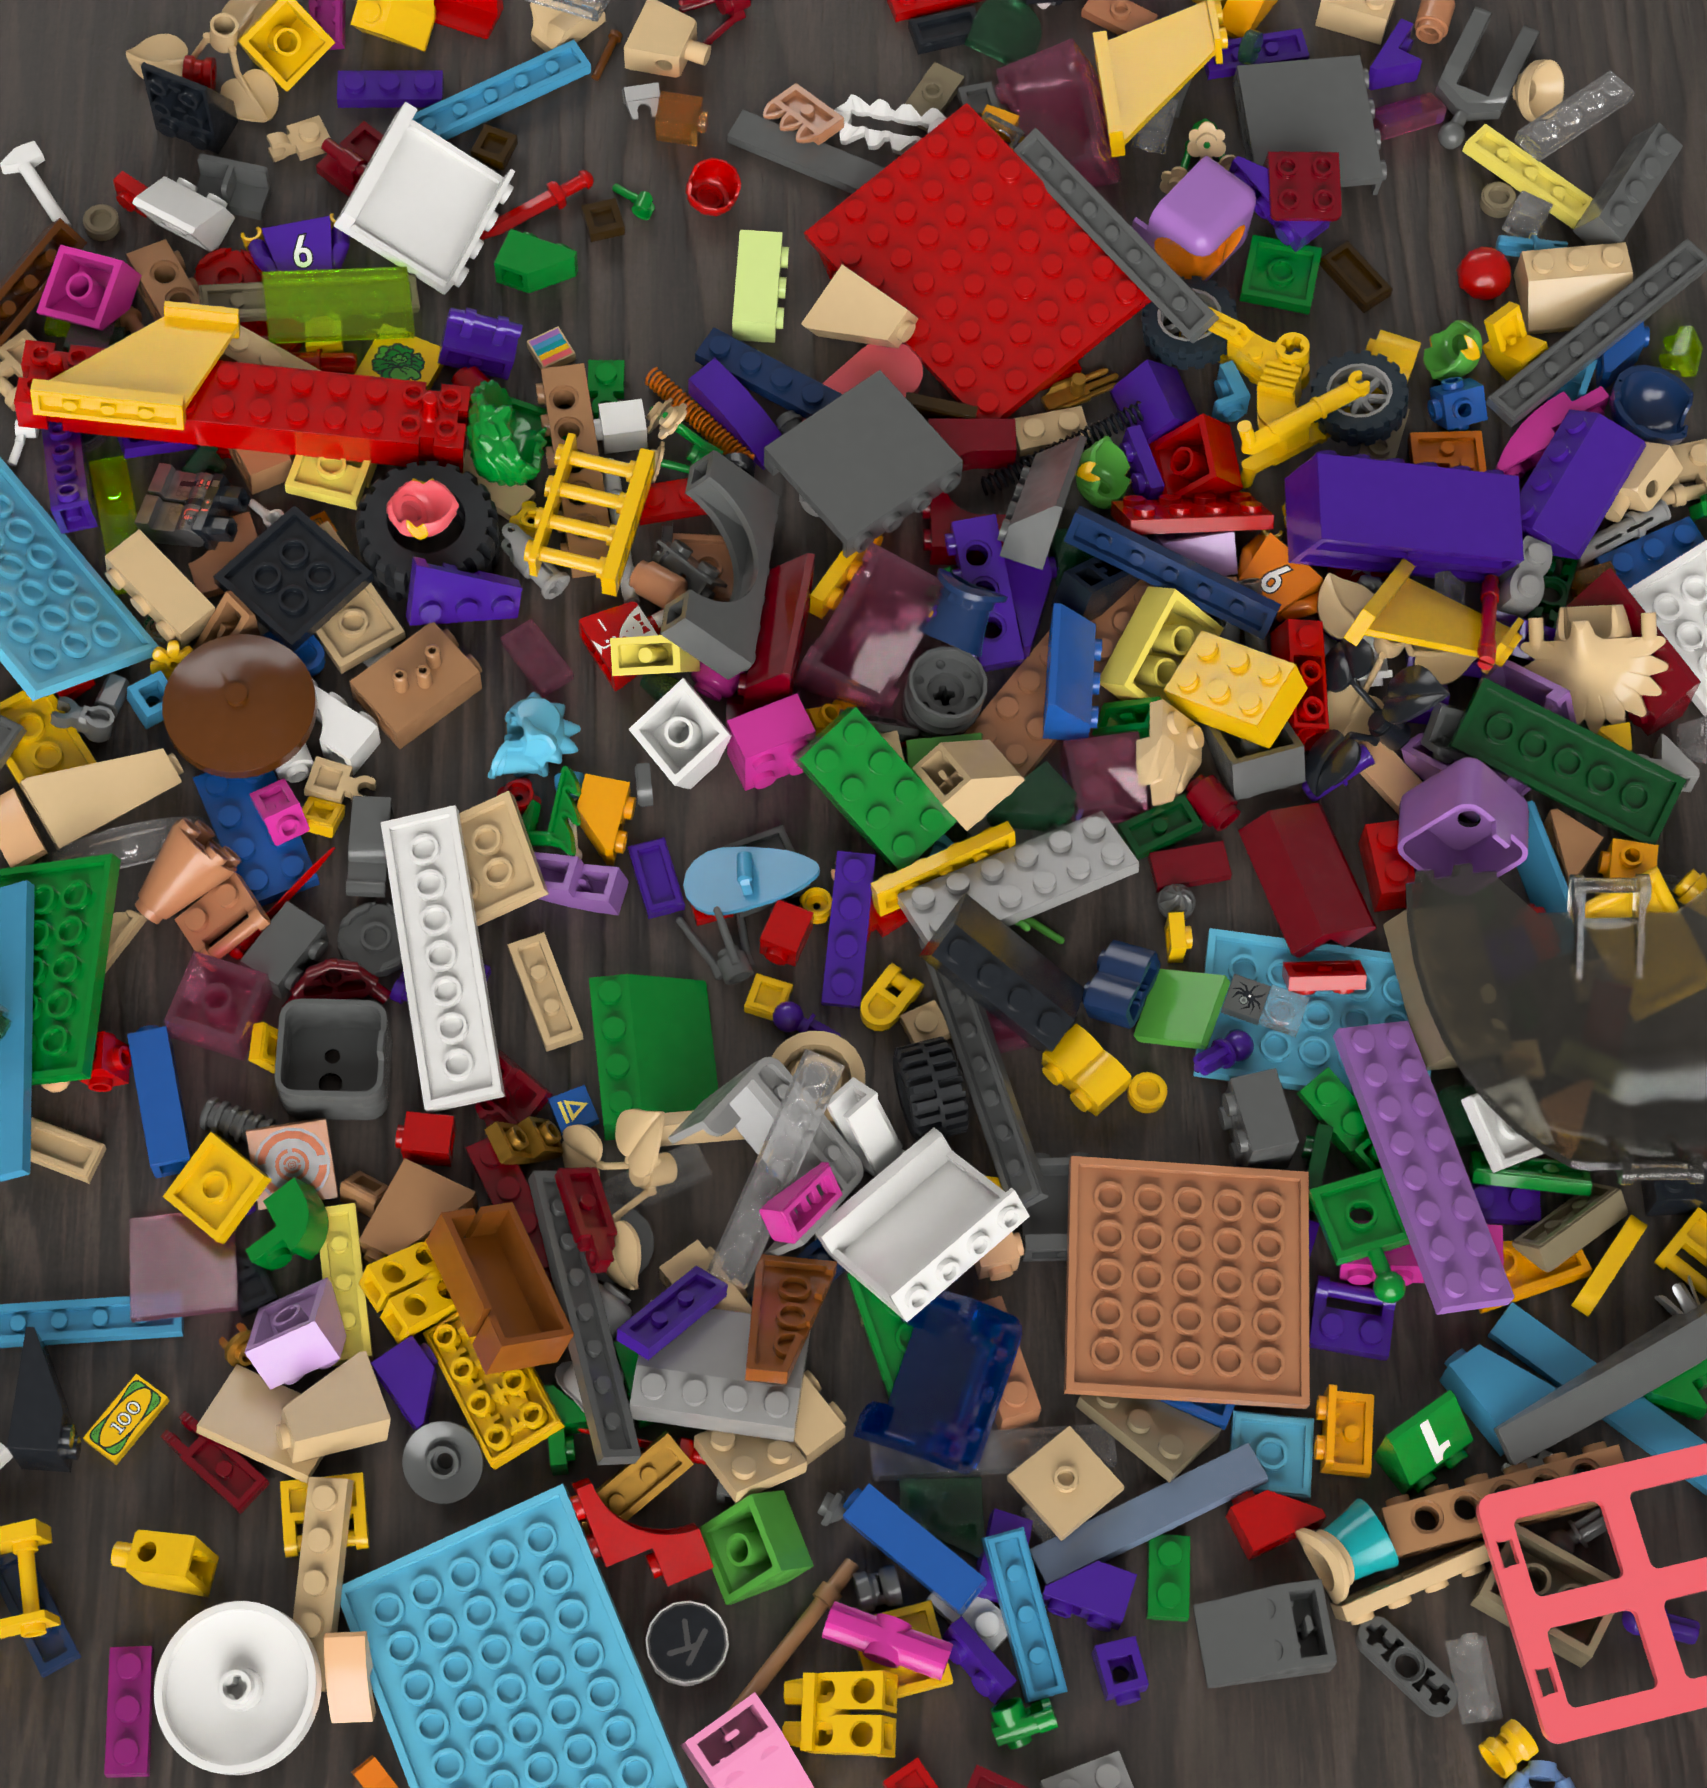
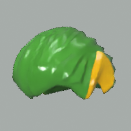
[1423,320,1483,381]
[1075,436,1132,509]

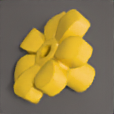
[150,640,194,681]

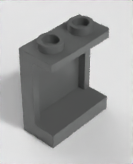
[1021,1152,1100,1262]

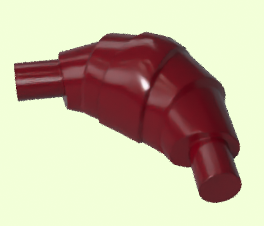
[282,958,391,1007]

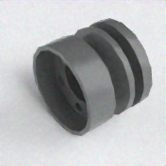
[902,646,987,739]

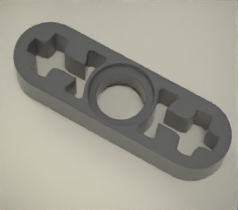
[1355,1616,1458,1717]

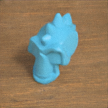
[488,692,581,779]

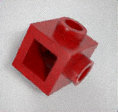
[79,1031,132,1092]

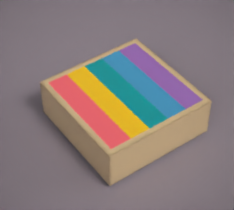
[527,326,576,369]

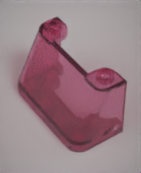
[995,38,1122,188]
[795,542,942,712]

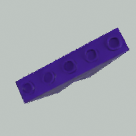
[42,422,98,534]

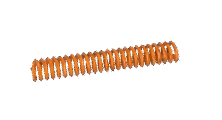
[645,367,755,460]

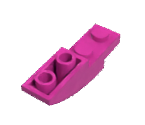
[1495,386,1610,480]

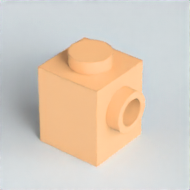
[975,1232,1024,1281]

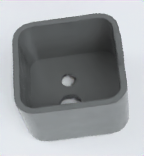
[275,998,393,1120]

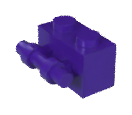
[437,307,523,380]

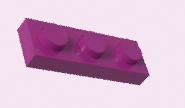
[104,1646,154,1778]

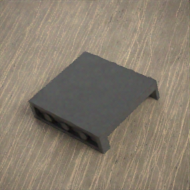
[1232,55,1387,195]
[764,370,963,558]

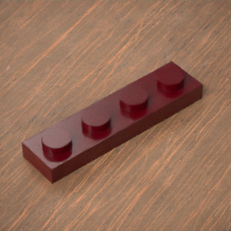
[466,1137,552,1282]

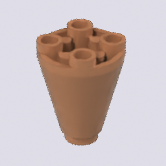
[135,818,241,924]

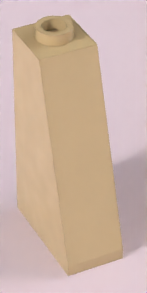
[19,748,184,851]

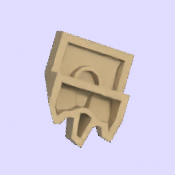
[1136,699,1204,806]

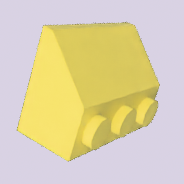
[1100,586,1224,706]

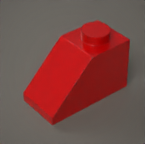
[1226,1490,1327,1561]

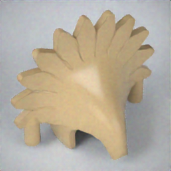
[1520,604,1669,734]

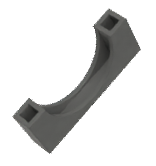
[660,450,780,680]

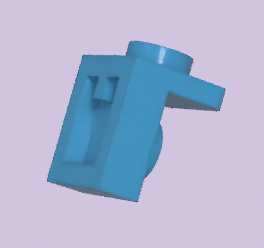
[1211,360,1250,422]

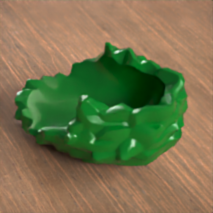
[466,380,547,487]

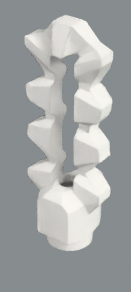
[834,94,947,155]

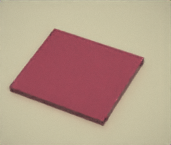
[130,1213,238,1323]

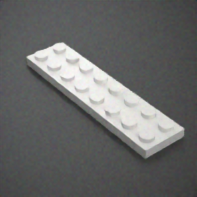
[381,805,505,1113]

